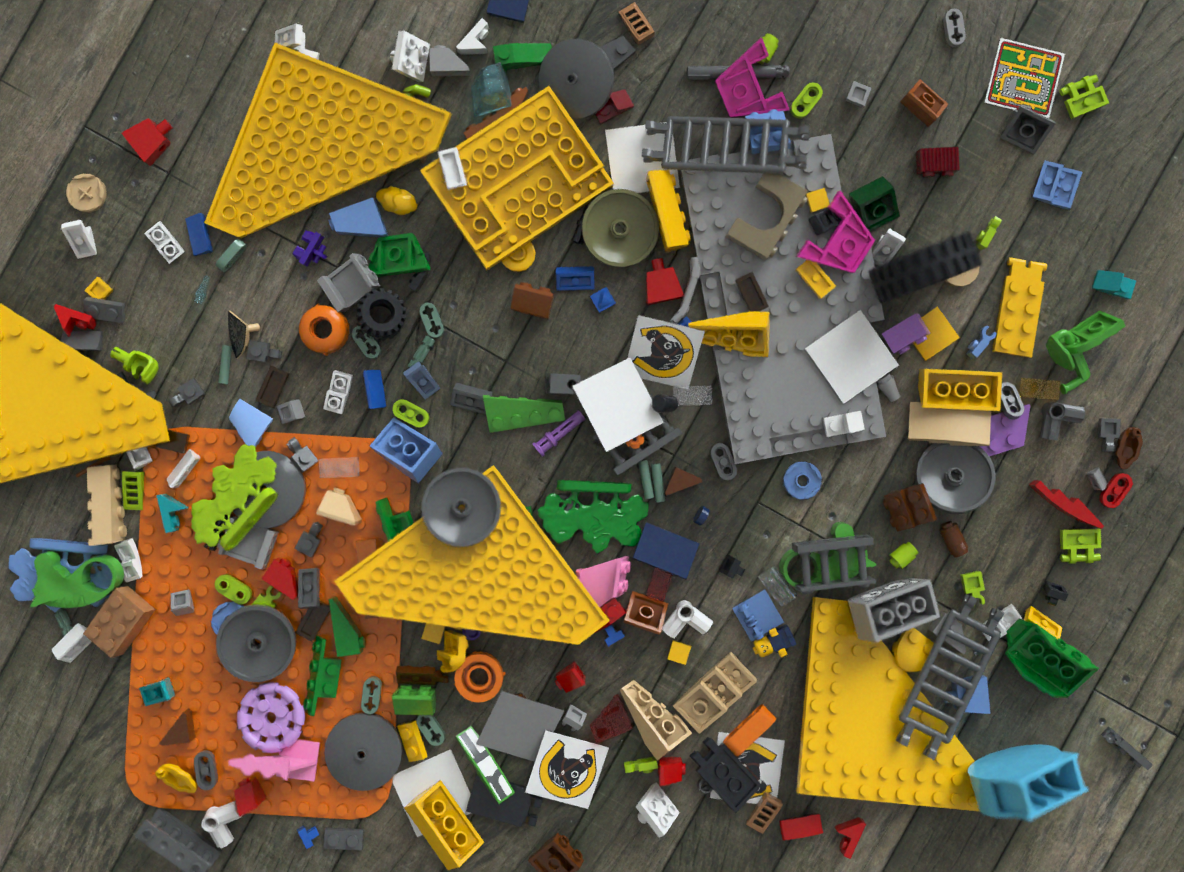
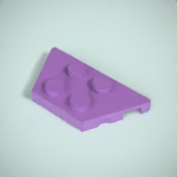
[979,404,1030,456]

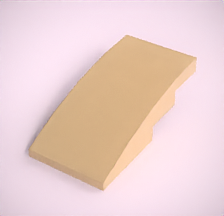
[908,402,991,446]
[673,652,757,734]

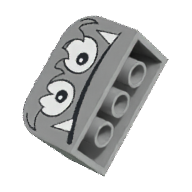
[848,578,940,642]

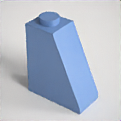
[328,197,388,237]

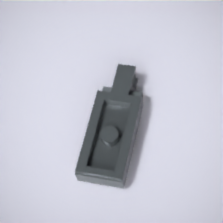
[1101,726,1152,770]

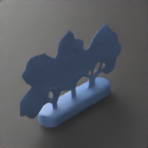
[9,538,112,612]

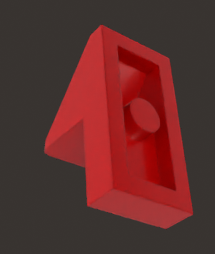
[54,304,97,337]
[834,817,866,859]

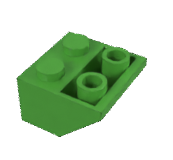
[392,685,436,715]

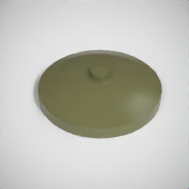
[582,189,659,267]

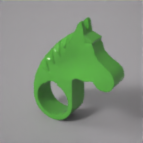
[779,522,876,591]
[30,551,124,608]

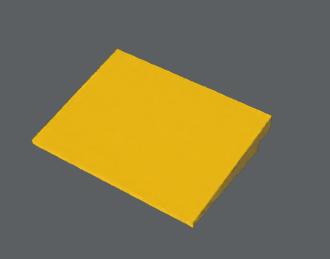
[420,86,614,271]

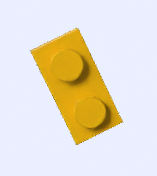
[796,260,836,299]
[1024,606,1062,639]
[397,720,428,762]

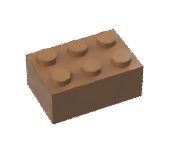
[83,586,156,658]

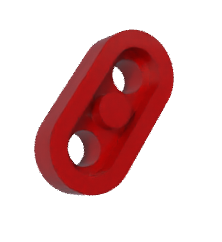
[1100,473,1133,508]

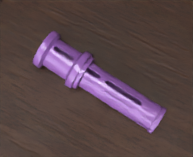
[532,410,586,457]

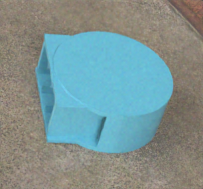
[968,745,1088,820]

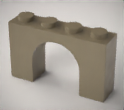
[726,173,808,260]

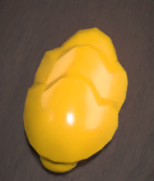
[376,186,418,215]
[155,764,197,793]

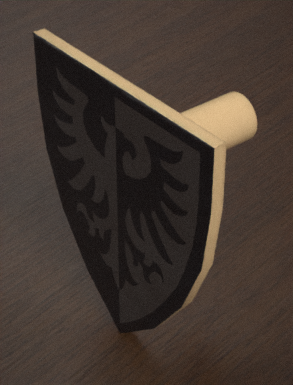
[228,311,260,359]

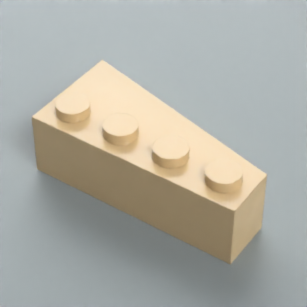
[87,464,127,546]

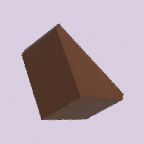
[664,467,702,496]
[159,709,195,746]

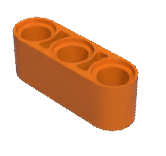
[723,704,776,757]

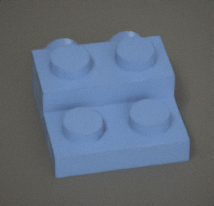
[745,109,791,154]

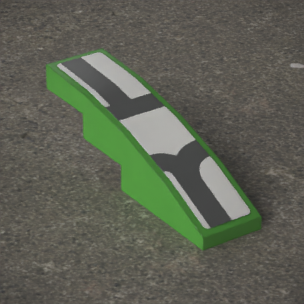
[455,726,515,805]

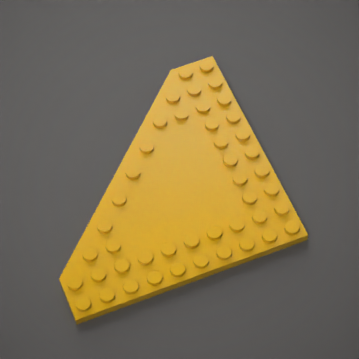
[204,43,452,238]
[0,303,170,484]
[334,465,609,645]
[796,597,980,812]

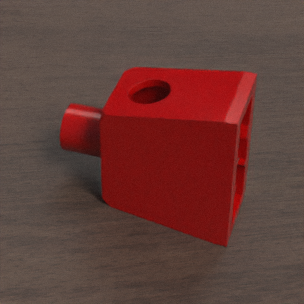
[121,118,173,166]
[646,258,684,305]

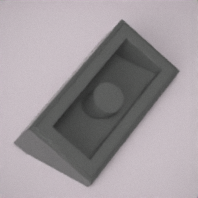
[61,330,103,351]
[450,383,492,414]

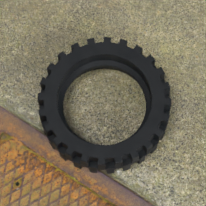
[868,232,982,303]

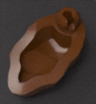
[1115,427,1143,470]

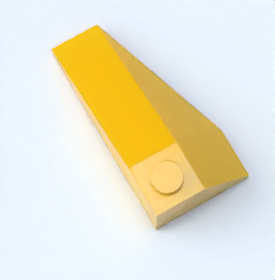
[688,312,770,357]

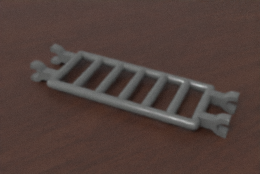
[642,116,809,174]
[896,594,1004,760]

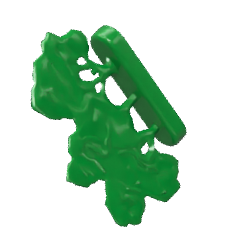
[537,480,649,554]

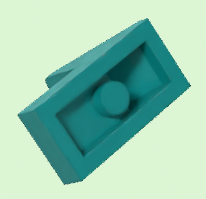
[1092,270,1136,300]
[156,494,189,533]
[139,677,175,706]

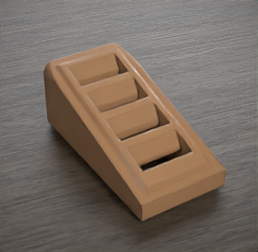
[618,2,655,45]
[746,791,783,834]

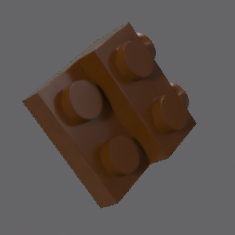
[883,483,937,532]
[528,832,584,872]

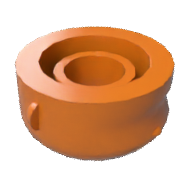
[299,303,350,356]
[454,651,506,703]

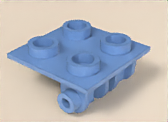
[732,589,784,641]

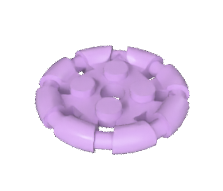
[237,682,305,753]

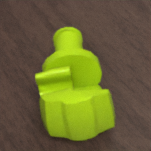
[110,347,159,385]

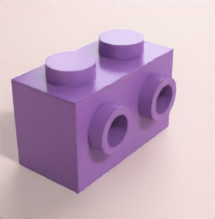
[882,313,931,355]

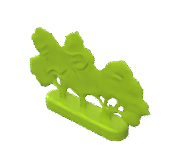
[191,444,278,551]

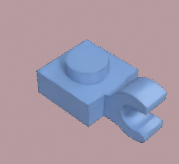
[966,326,997,359]

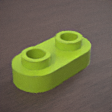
[790,83,823,119]
[393,399,430,428]
[215,574,252,604]

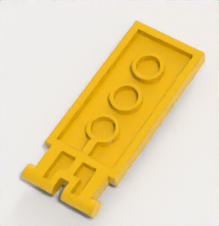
[992,257,1047,358]

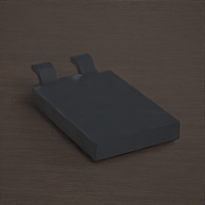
[689,737,762,813]
[466,774,543,827]

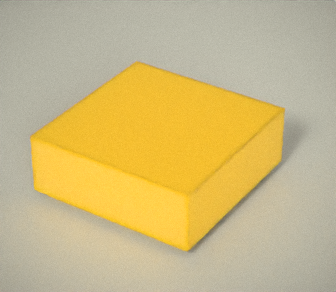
[805,188,830,213]
[84,277,114,300]
[667,640,691,665]

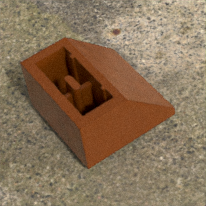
[511,282,554,320]

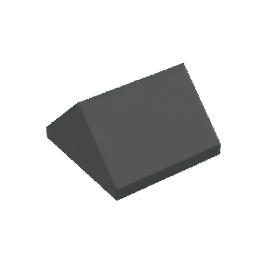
[1000,105,1056,154]

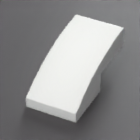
[114,538,142,582]
[982,604,1023,641]

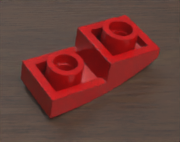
[779,813,823,841]

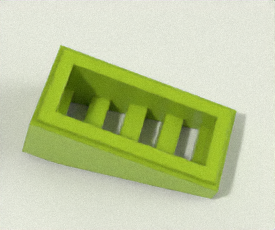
[122,471,145,510]

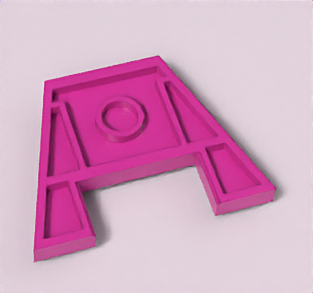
[715,38,790,117]
[796,191,875,273]

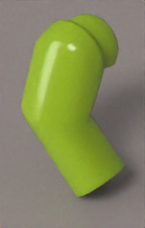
[403,84,431,98]

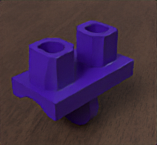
[292,230,328,267]

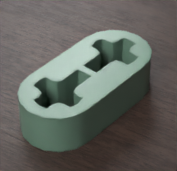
[216,238,247,272]
[420,303,445,338]
[352,326,382,359]
[361,676,382,714]
[416,715,445,746]

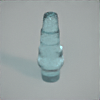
[194,276,210,304]

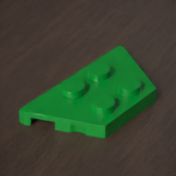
[368,233,430,277]

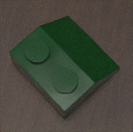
[849,176,900,232]

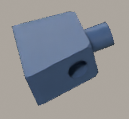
[943,675,990,714]

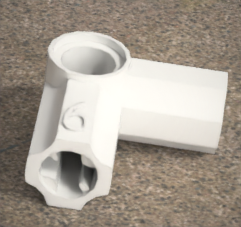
[662,600,713,639]
[201,801,242,848]

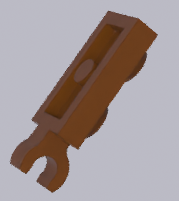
[396,665,450,685]

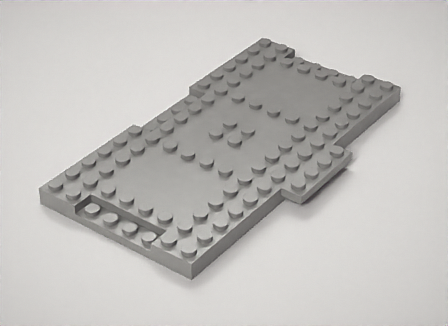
[680,134,886,464]

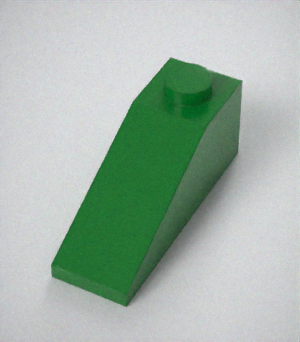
[493,43,552,72]
[329,597,366,657]

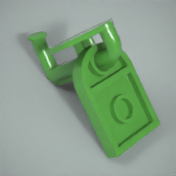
[1046,311,1126,395]

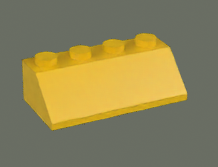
[646,170,691,253]
[918,369,1002,411]
[404,780,485,870]

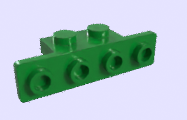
[375,498,414,542]
[303,636,342,716]

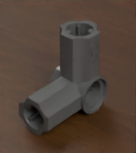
[1040,402,1085,441]

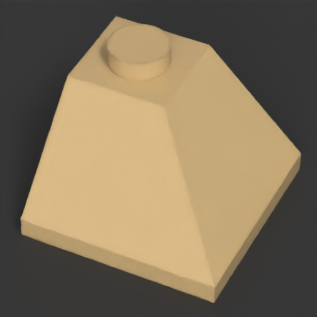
[317,488,362,525]

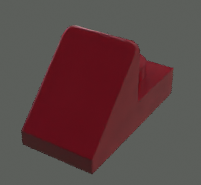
[595,89,634,125]

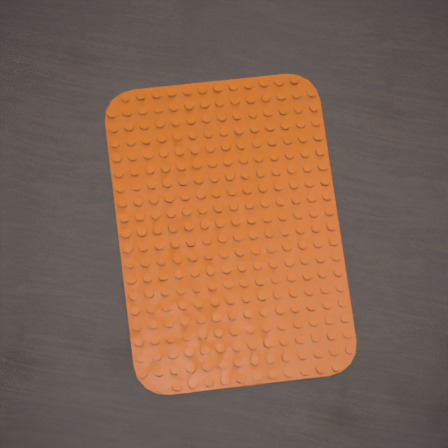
[125,427,411,820]

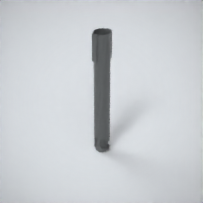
[687,65,790,80]

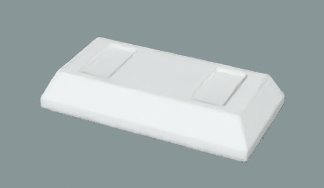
[438,147,467,190]

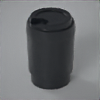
[652,394,678,413]

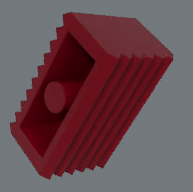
[916,147,959,178]

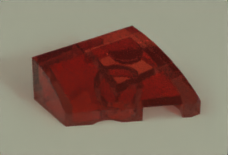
[589,694,634,744]

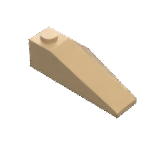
[620,680,692,761]

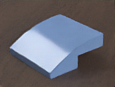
[1032,161,1082,210]

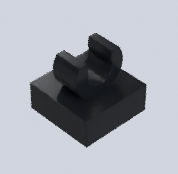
[719,554,745,579]
[1043,581,1068,606]

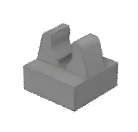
[845,81,871,108]
[562,705,587,731]

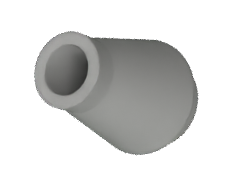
[876,373,900,402]

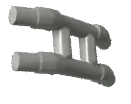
[670,257,701,324]

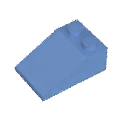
[370,417,442,483]

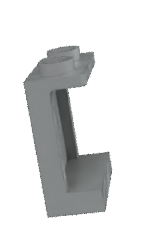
[317,253,380,312]
[217,516,279,570]

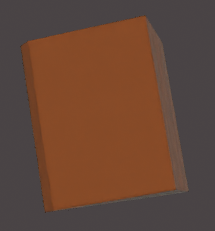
[900,79,948,127]
[623,591,668,635]

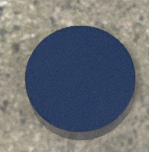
[693,506,709,526]

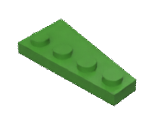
[483,395,565,433]

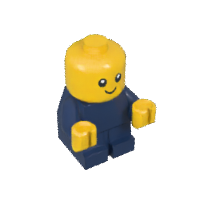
[752,624,796,658]

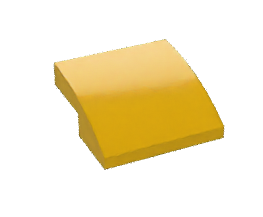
[913,306,960,361]

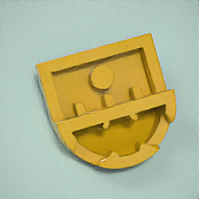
[892,628,934,673]
[437,630,468,673]

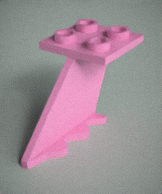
[576,556,631,607]
[229,737,320,781]

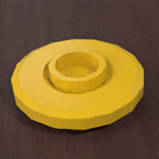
[502,242,536,272]

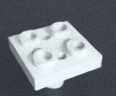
[390,31,430,82]
[636,782,680,838]

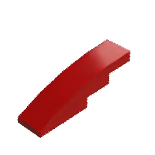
[1029,480,1104,529]

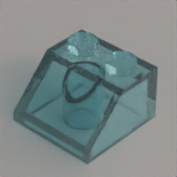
[471,62,512,117]

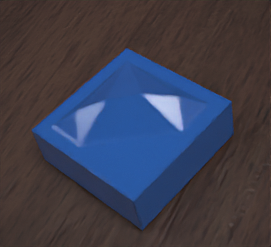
[590,287,616,313]

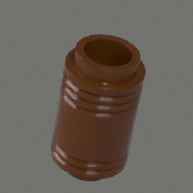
[939,521,968,558]

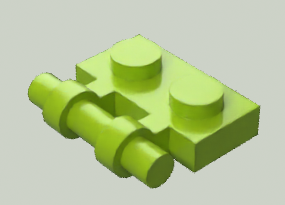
[1059,74,1109,119]
[1060,528,1101,564]

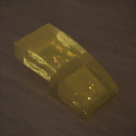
[1019,378,1061,400]

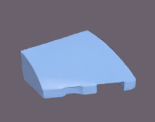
[229,399,273,447]

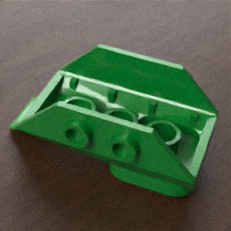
[1005,618,1099,698]

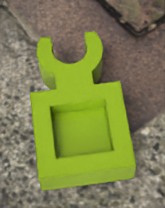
[976,216,1002,250]
[960,571,985,606]
[252,586,282,608]
[624,757,658,773]

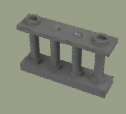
[593,394,682,475]
[792,534,876,594]
[134,808,223,872]

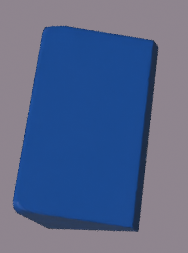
[185,213,213,256]
[556,266,595,291]
[363,370,386,409]

